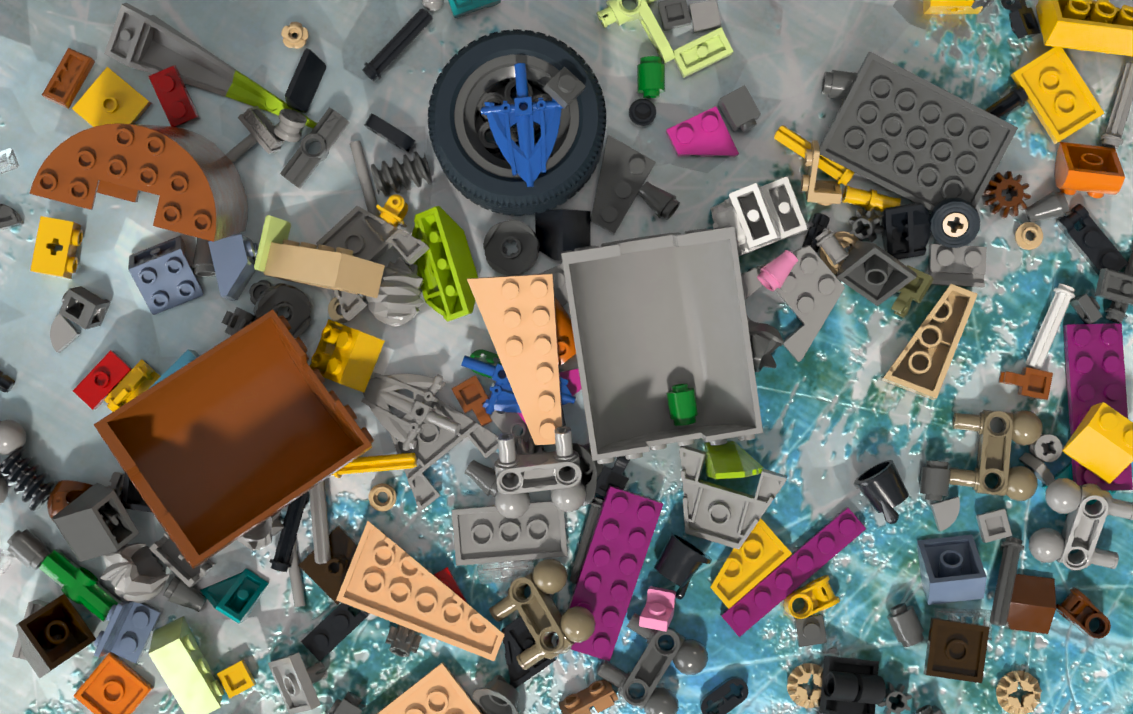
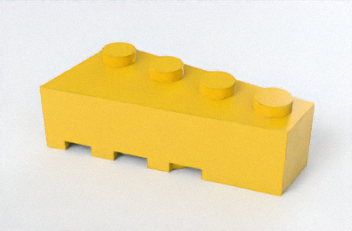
[1036,0,1133,57]

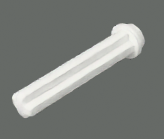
[1026,284,1076,370]

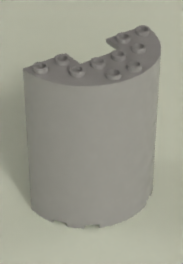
[561,226,763,464]

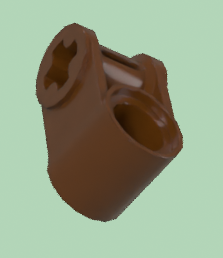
[1056,587,1111,639]

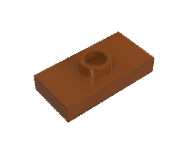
[42,48,95,109]

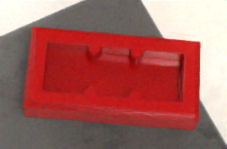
[73,350,132,410]

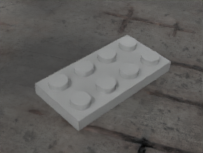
[452,501,568,566]

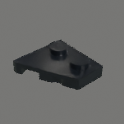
[501,615,557,689]

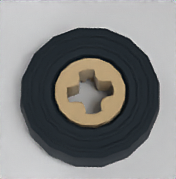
[929,198,980,248]

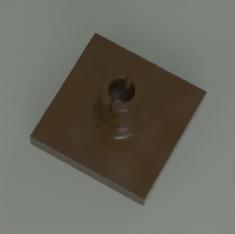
[298,525,358,605]
[923,617,990,683]

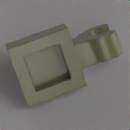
[891,265,934,318]

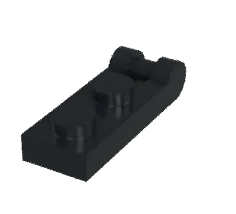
[1057,204,1128,275]
[301,603,370,662]

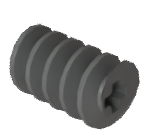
[371,151,432,197]

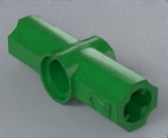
[39,549,120,622]

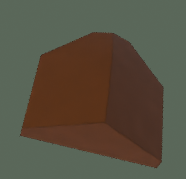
[1007,574,1056,634]

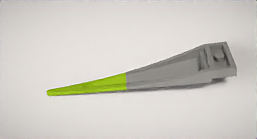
[104,3,317,128]

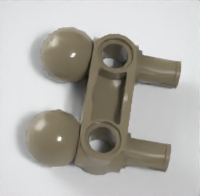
[949,410,1043,501]
[489,559,596,670]

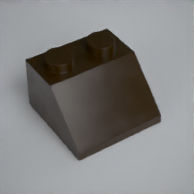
[16,593,96,678]

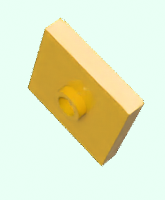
[72,67,151,127]

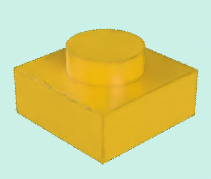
[217,659,256,699]

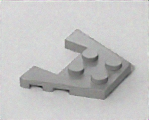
[316,206,429,321]
[741,245,845,362]
[390,397,498,511]
[679,446,788,549]

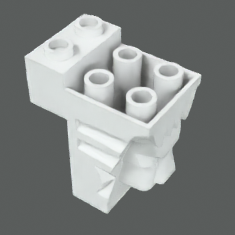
[710,176,809,256]

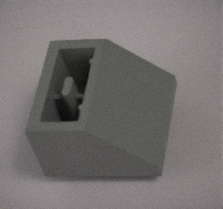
[52,483,139,562]

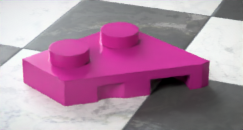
[666,106,739,157]

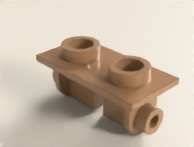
[558,679,619,714]

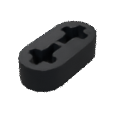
[364,113,415,153]
[700,676,748,714]

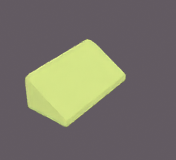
[254,215,291,273]

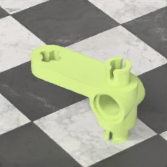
[596,0,675,64]

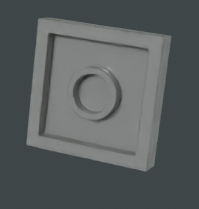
[268,652,328,714]

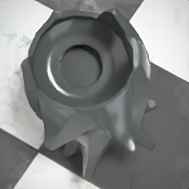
[747,316,784,372]

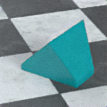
[200,568,269,624]

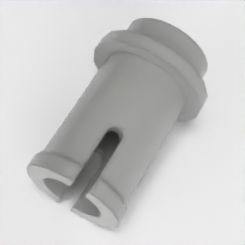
[815,228,849,266]

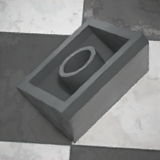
[836,241,917,306]

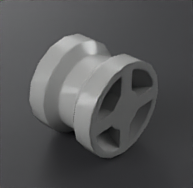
[274,109,307,142]
[1029,434,1063,462]

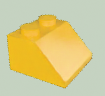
[1062,402,1133,484]

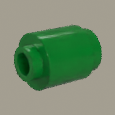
[637,56,665,99]
[666,383,698,426]

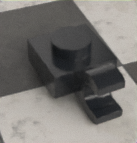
[1001,0,1041,39]
[596,456,630,497]

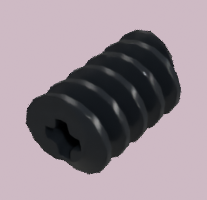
[0,448,55,511]

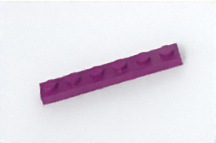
[720,507,866,637]

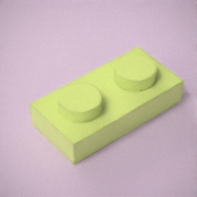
[673,27,733,78]

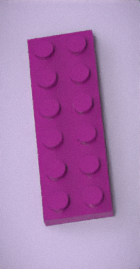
[1063,323,1133,491]
[556,485,663,662]

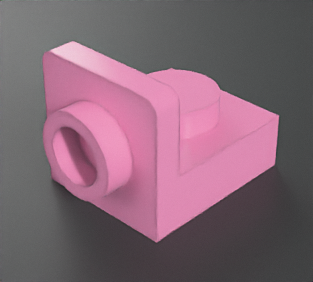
[639,586,676,632]

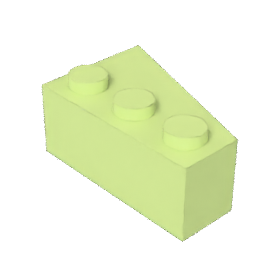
[149,616,224,714]

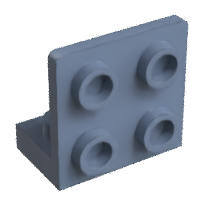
[128,236,203,315]
[94,601,163,664]

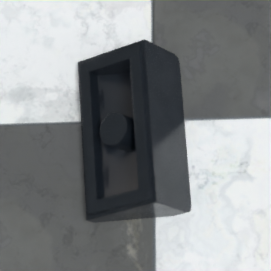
[285,48,326,113]

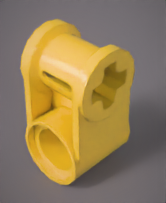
[783,575,841,619]

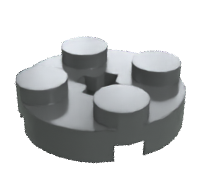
[483,220,540,276]
[253,283,311,338]

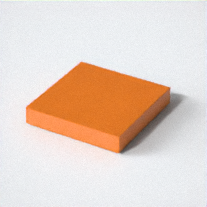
[73,652,154,714]

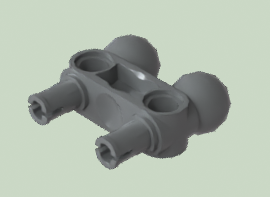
[597,613,708,714]

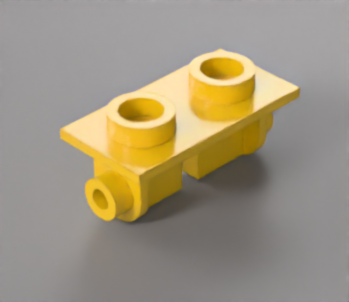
[376,194,409,228]
[104,359,161,412]

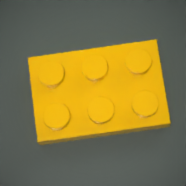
[1011,47,1104,144]

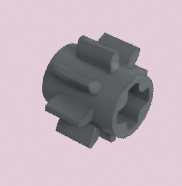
[848,207,884,242]
[221,307,255,336]
[385,624,422,657]
[876,682,912,714]

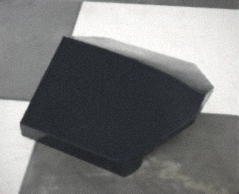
[881,202,932,260]
[535,209,591,261]

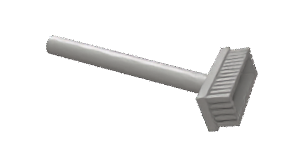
[226,106,285,163]

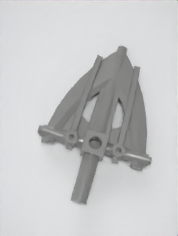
[361,373,461,451]

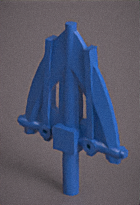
[481,63,563,187]
[461,355,576,414]

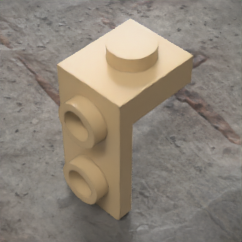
[801,140,842,206]

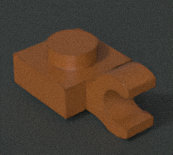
[999,367,1053,400]
[452,375,492,426]

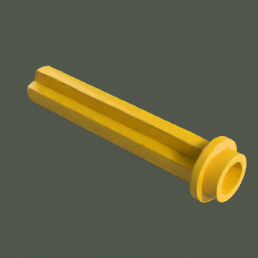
[774,125,855,186]
[331,453,417,478]

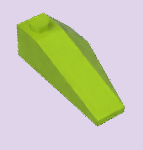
[704,441,764,479]

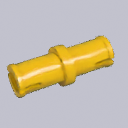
[842,185,901,212]

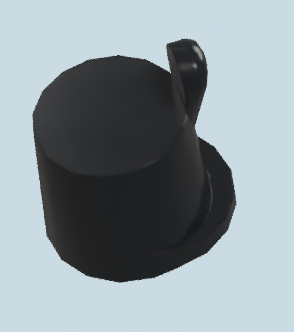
[854,460,909,524]
[654,533,712,600]

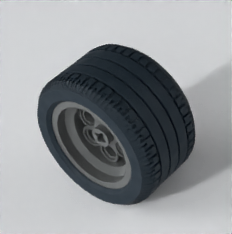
[428,29,606,216]

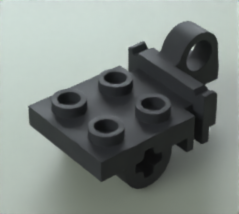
[819,656,886,714]

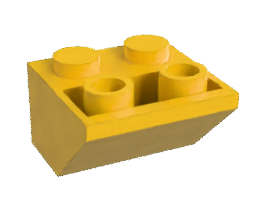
[310,319,385,393]

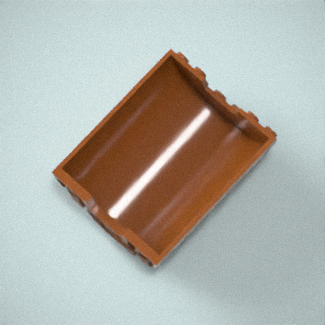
[29,123,248,242]
[93,309,374,569]

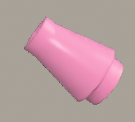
[757,250,798,292]

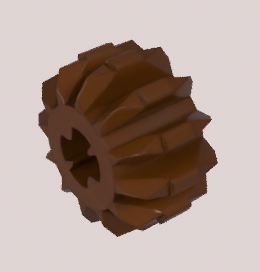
[983,171,1031,219]

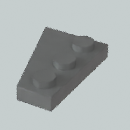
[591,135,656,234]

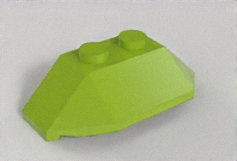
[411,206,478,322]

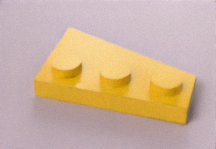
[710,518,792,609]

